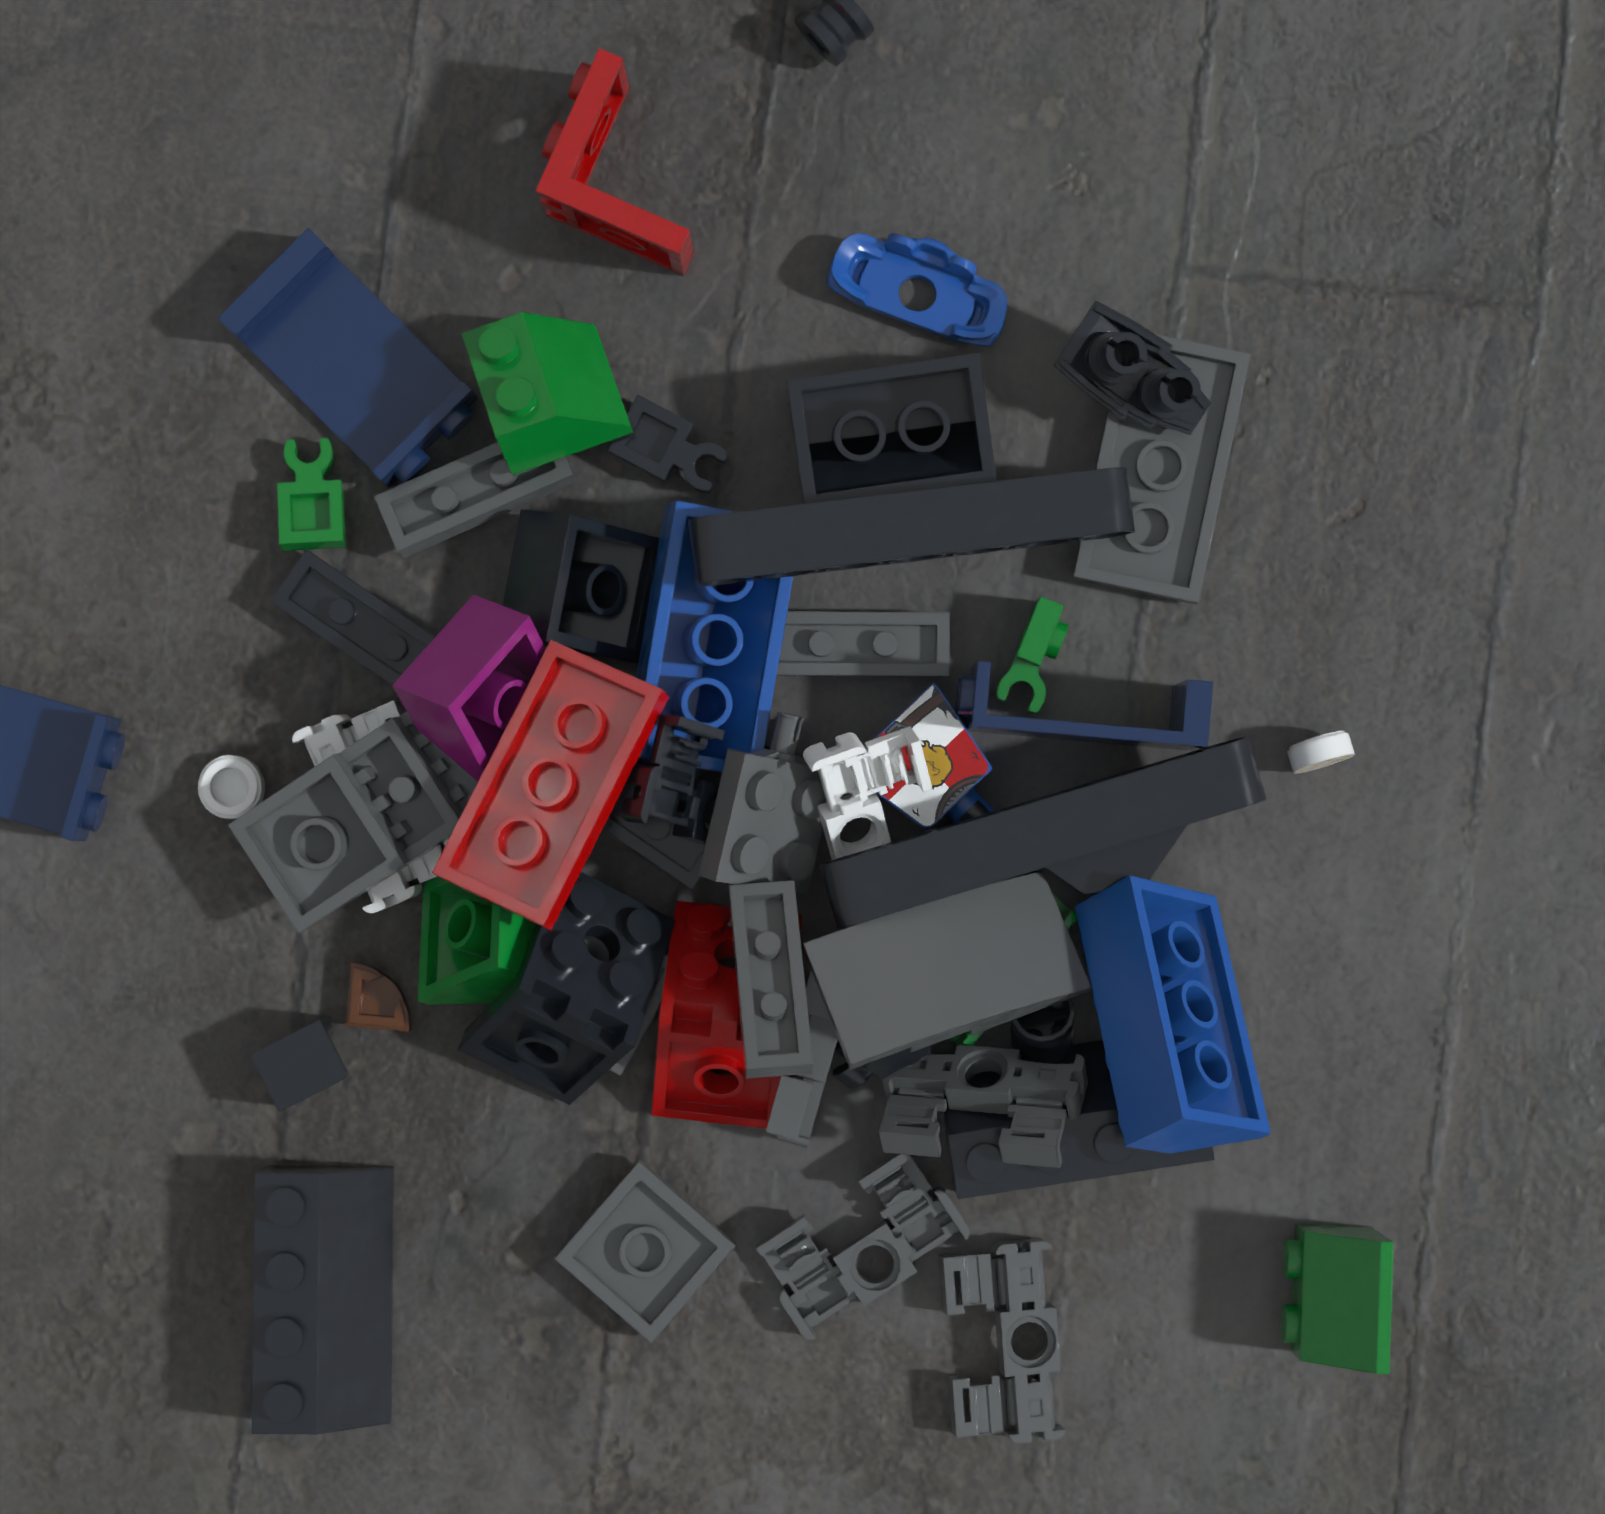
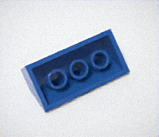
[636,500,793,773]
[1075,875,1271,1154]

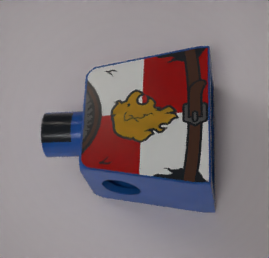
[865,683,995,831]

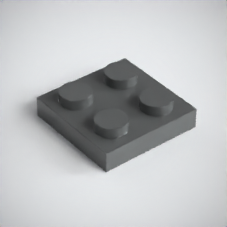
[555,1159,736,1343]

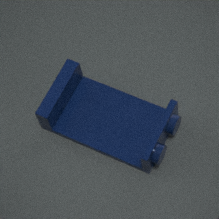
[218,228,478,487]
[955,661,1214,751]
[0,685,125,841]

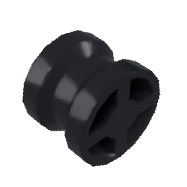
[794,0,875,66]

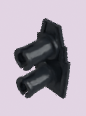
[1053,301,1211,435]

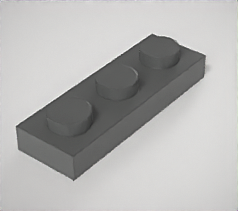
[374,442,577,559]
[777,611,950,678]
[729,880,813,1078]

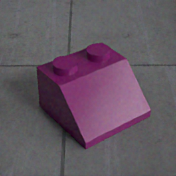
[392,595,546,782]

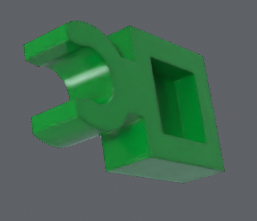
[277,438,346,551]

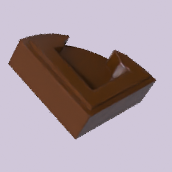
[345,962,412,1032]

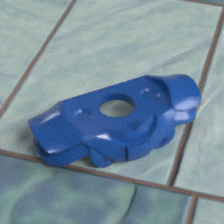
[826,233,1007,347]

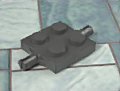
[698,711,826,927]

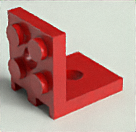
[536,48,694,276]
[652,901,803,1129]

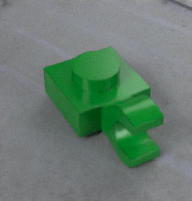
[996,596,1069,714]

